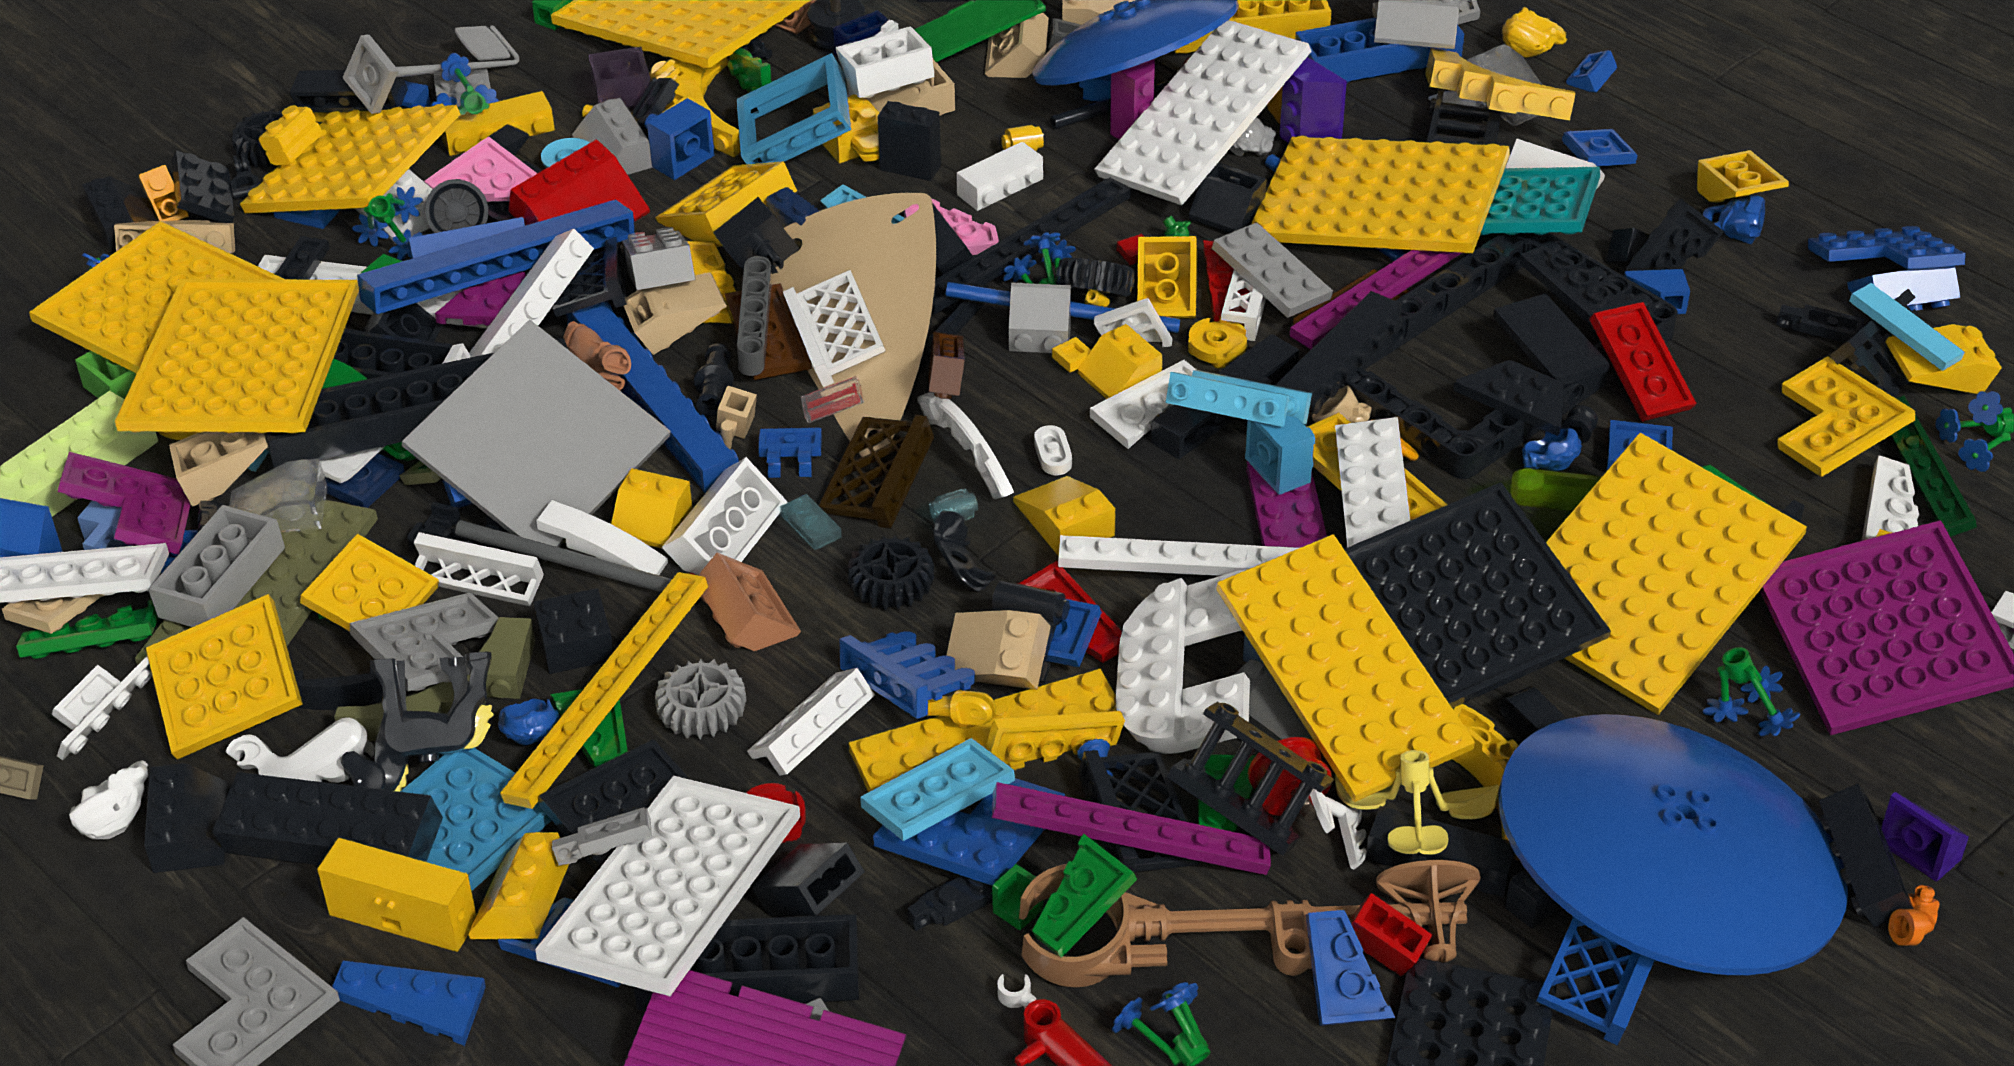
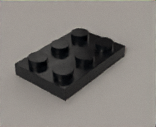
[172,151,235,223]

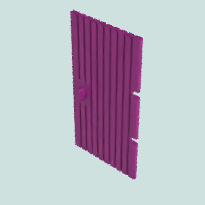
[624,970,906,1066]

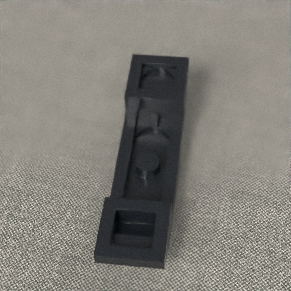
[294,665,383,710]

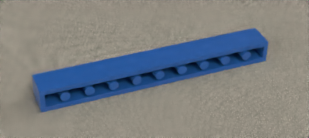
[357,199,634,315]
[566,301,739,493]

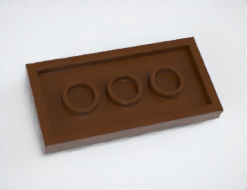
[724,283,812,380]

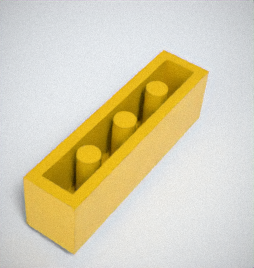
[441,91,555,156]

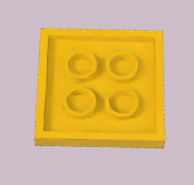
[300,534,439,631]

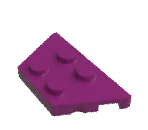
[435,271,527,326]

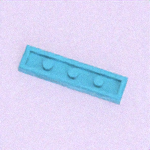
[1849,283,1965,371]

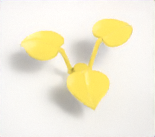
[1335,750,1499,854]

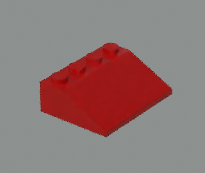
[509,139,650,226]

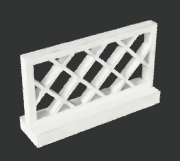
[783,270,886,387]

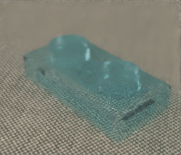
[780,494,842,550]

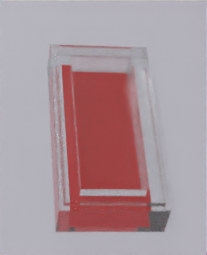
[801,376,864,423]

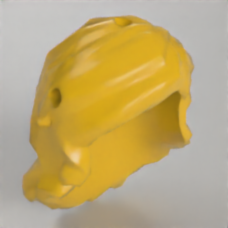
[1502,7,1567,58]

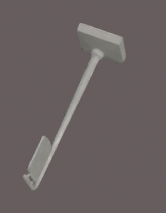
[343,25,519,114]

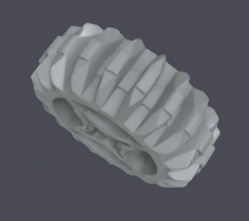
[655,658,747,740]

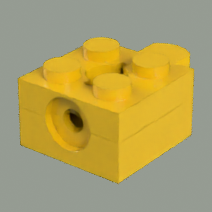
[813,94,880,164]

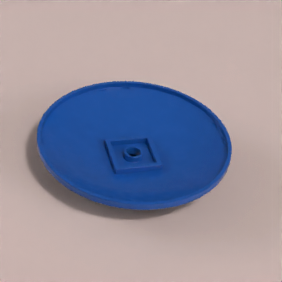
[1032,0,1239,85]

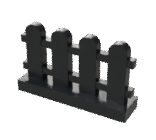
[1830,289,1919,397]

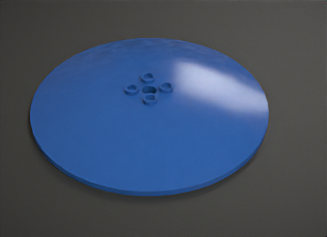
[1498,714,1848,975]

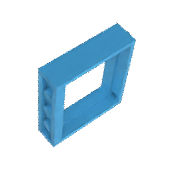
[737,53,851,164]

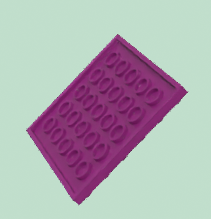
[1760,520,2014,735]

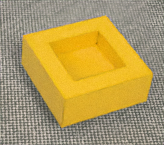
[1052,337,1091,373]

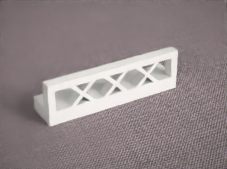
[1221,269,1266,341]
[414,532,544,606]
[747,668,875,776]

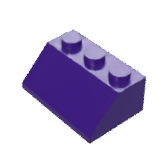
[1280,57,1347,143]

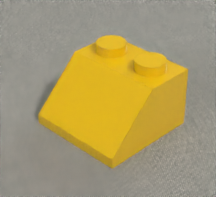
[1078,324,1162,399]
[611,468,693,549]

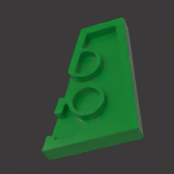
[728,47,771,93]

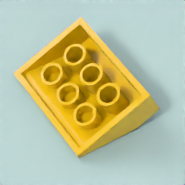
[655,161,797,247]

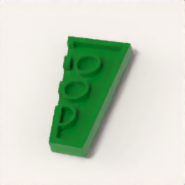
[16,600,159,659]

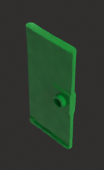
[914,0,1046,62]

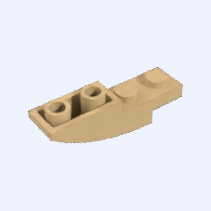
[114,220,235,253]

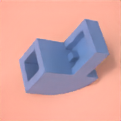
[78,501,132,550]

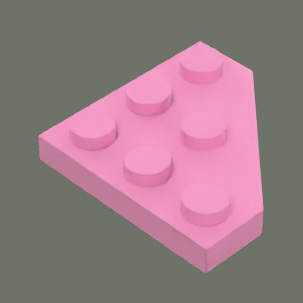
[424,136,537,202]
[903,199,999,255]

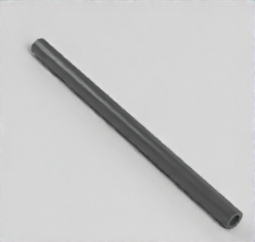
[455,520,672,593]

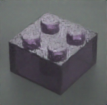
[588,47,650,107]

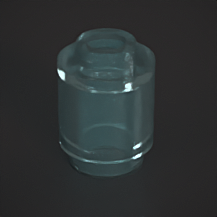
[929,488,978,523]

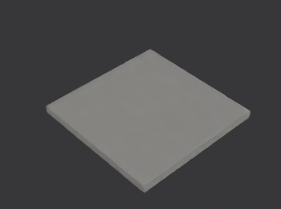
[402,320,671,562]

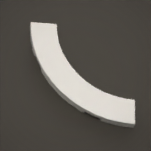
[917,392,1014,499]

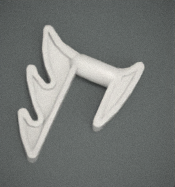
[1310,789,1367,870]

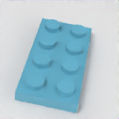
[860,738,1015,841]

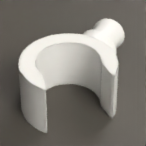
[997,974,1036,1008]

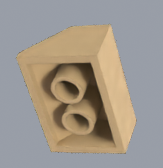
[985,13,1049,78]

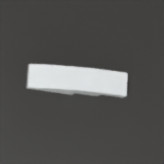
[536,500,668,575]

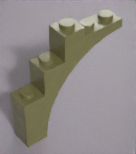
[334,617,535,741]

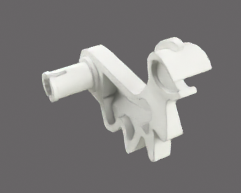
[226,717,375,783]

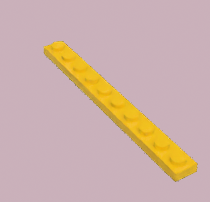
[500,572,708,809]

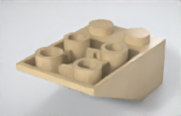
[867,59,955,116]
[624,272,727,355]

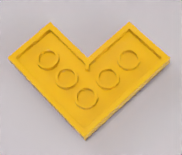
[1777,356,1915,477]

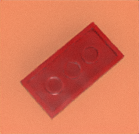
[1589,302,1697,421]

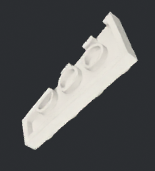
[1090,360,1196,449]
[1862,455,1919,541]

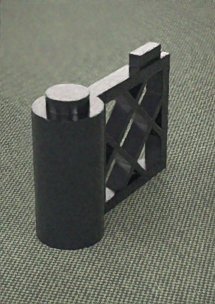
[992,580,1070,685]

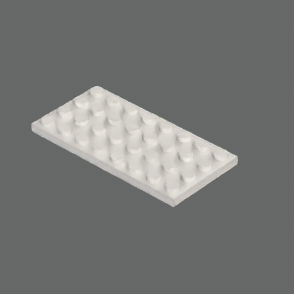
[1095,20,1312,205]
[535,776,800,996]

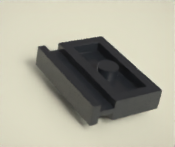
[631,78,679,129]

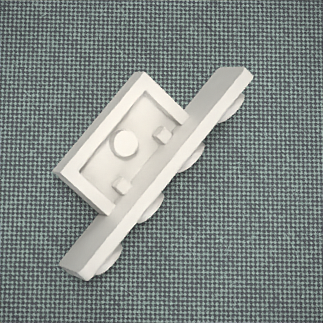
[52,656,152,760]

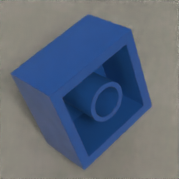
[645,98,715,180]

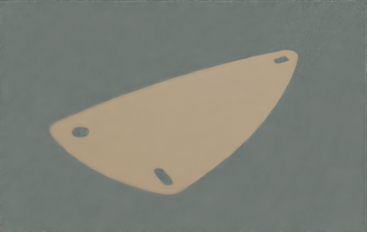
[771,193,936,457]

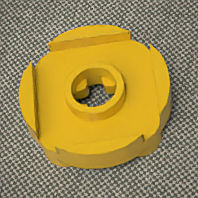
[1188,317,1247,368]

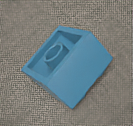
[1245,415,1315,495]

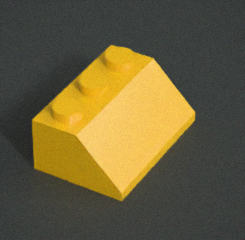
[468,832,569,939]

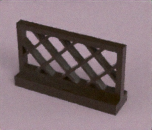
[818,415,934,529]

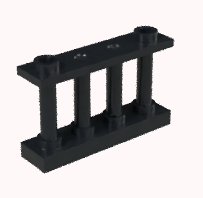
[1427,88,1502,145]
[1167,701,1334,856]

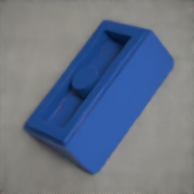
[1566,50,1617,93]

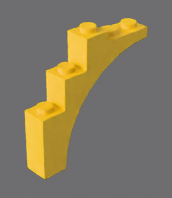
[1425,48,1576,120]
[662,57,741,157]

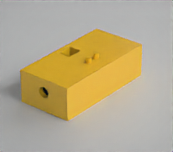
[317,838,477,952]

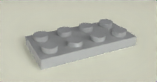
[1212,223,1333,318]

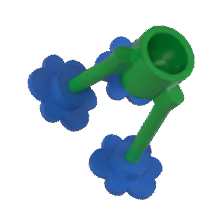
[431,53,499,115]
[1936,391,2014,472]
[1112,982,1211,1066]

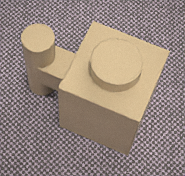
[716,386,757,449]

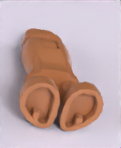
[563,321,632,390]

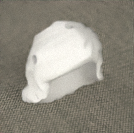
[69,760,148,839]

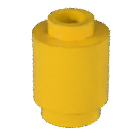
[1001,125,1044,152]

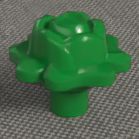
[1162,215,1191,237]

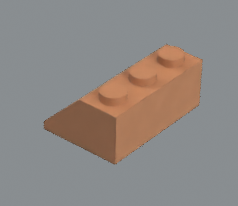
[698,552,801,651]

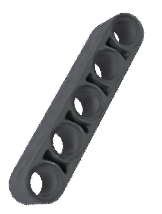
[737,256,771,376]

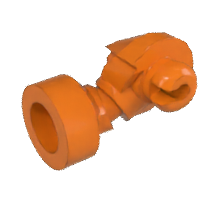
[1888,885,1940,946]

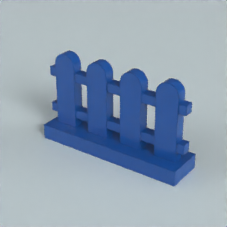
[839,631,975,719]

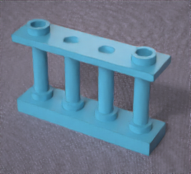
[1165,370,1312,427]

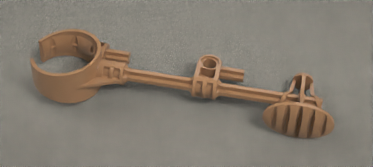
[1019,860,1480,987]

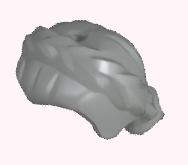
[1229,118,1276,156]

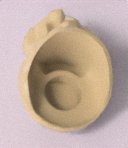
[1312,386,1372,423]

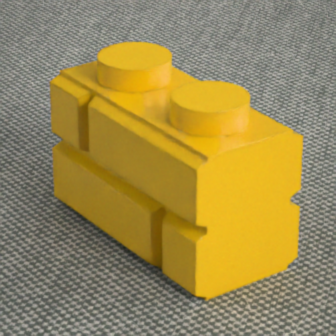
[258,105,323,165]

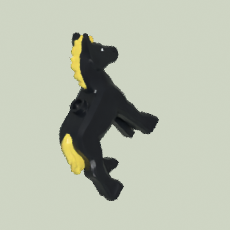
[341,652,494,792]

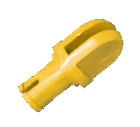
[647,59,681,84]
[927,690,996,725]

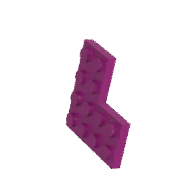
[57,452,191,555]

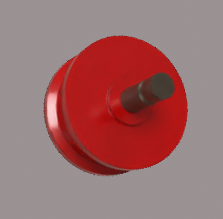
[1248,737,1332,822]

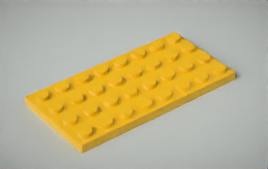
[1216,534,1475,802]

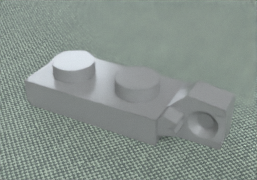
[552,807,652,865]

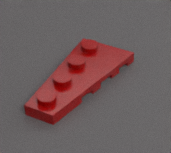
[1203,240,1250,327]
[1018,561,1122,663]

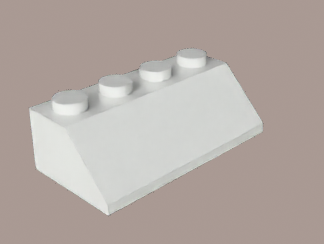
[662,457,788,575]

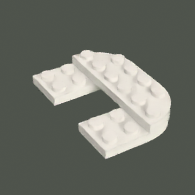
[1116,568,1250,754]

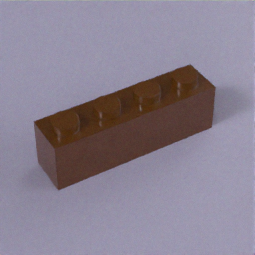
[928,332,965,399]

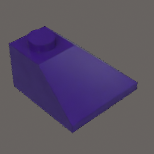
[1882,792,1969,882]

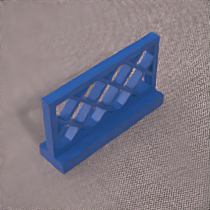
[1536,916,1654,1045]

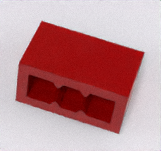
[1350,893,1433,976]

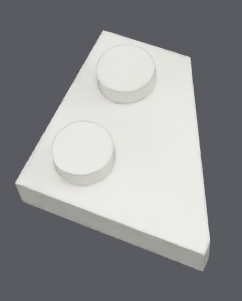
[1094,298,1172,347]

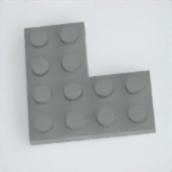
[350,592,498,691]
[173,917,340,1066]

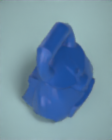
[1702,194,1765,244]

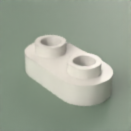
[1034,425,1072,476]

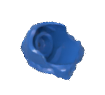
[1522,428,1582,472]
[497,698,561,745]

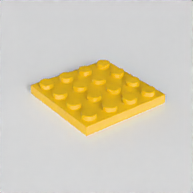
[146,594,303,760]

